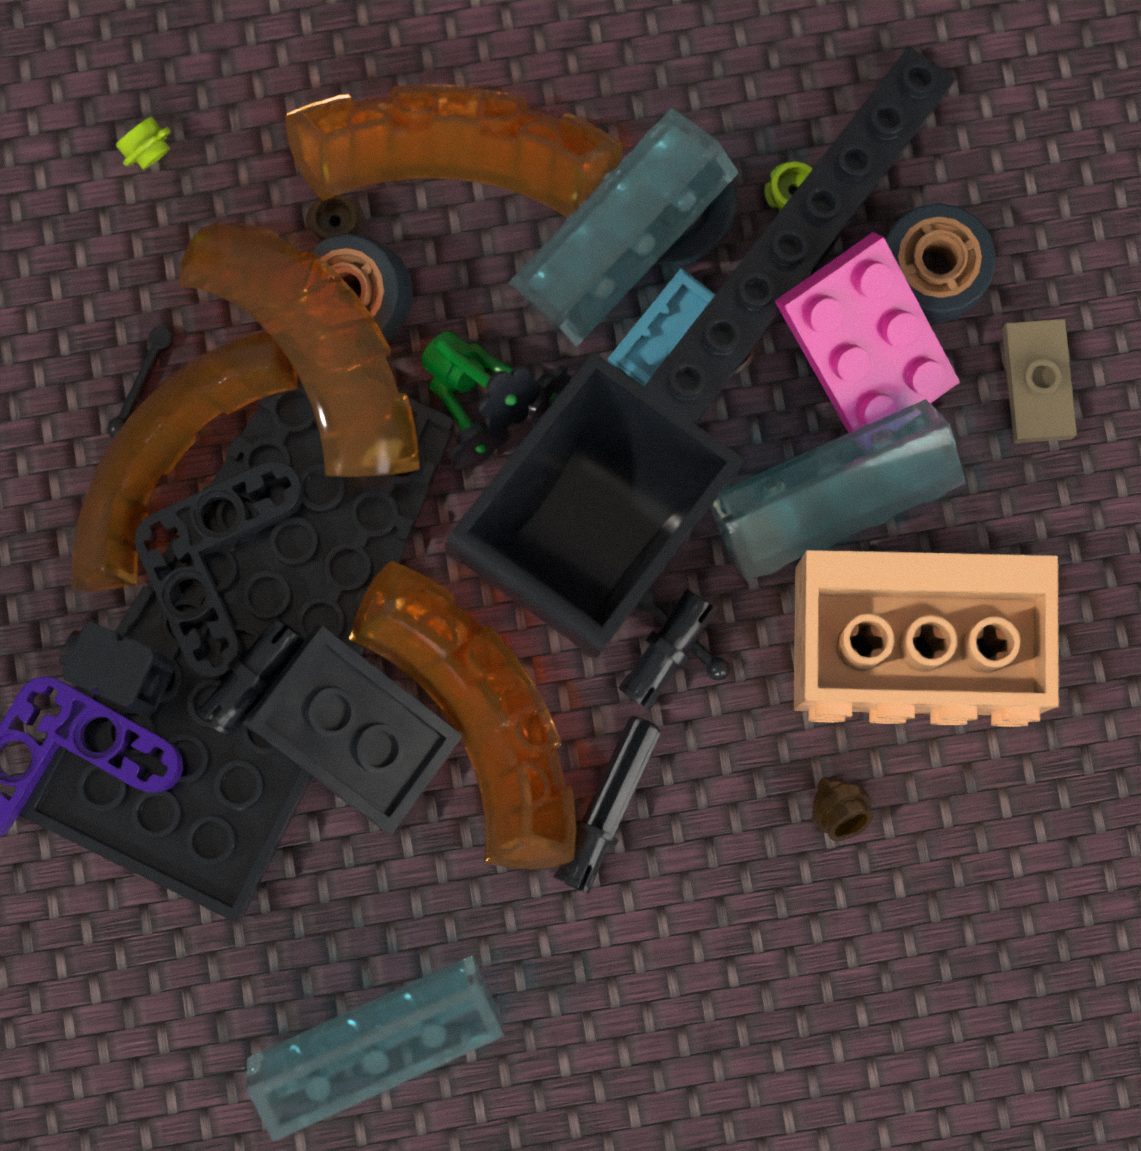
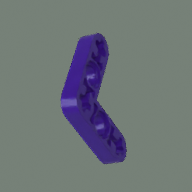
[0,676,183,837]

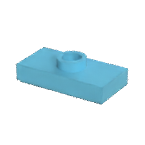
[607,268,715,387]

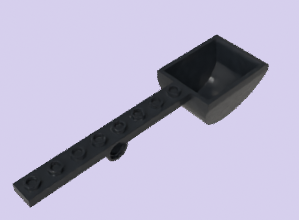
[445,46,957,658]

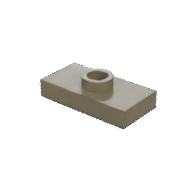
[1002,319,1077,443]

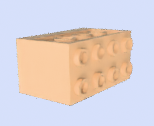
[794,550,1058,727]

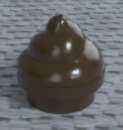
[812,777,873,841]

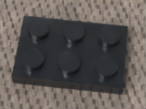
[243,625,463,835]

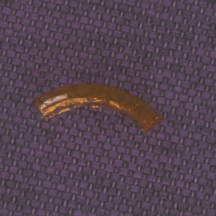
[285,85,623,222]
[179,222,420,477]
[70,325,298,593]
[349,560,576,870]

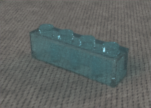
[509,108,739,347]
[711,399,966,582]
[246,955,504,1142]

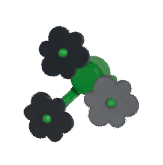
[421,331,572,470]

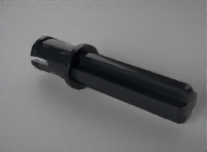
[553,716,660,894]

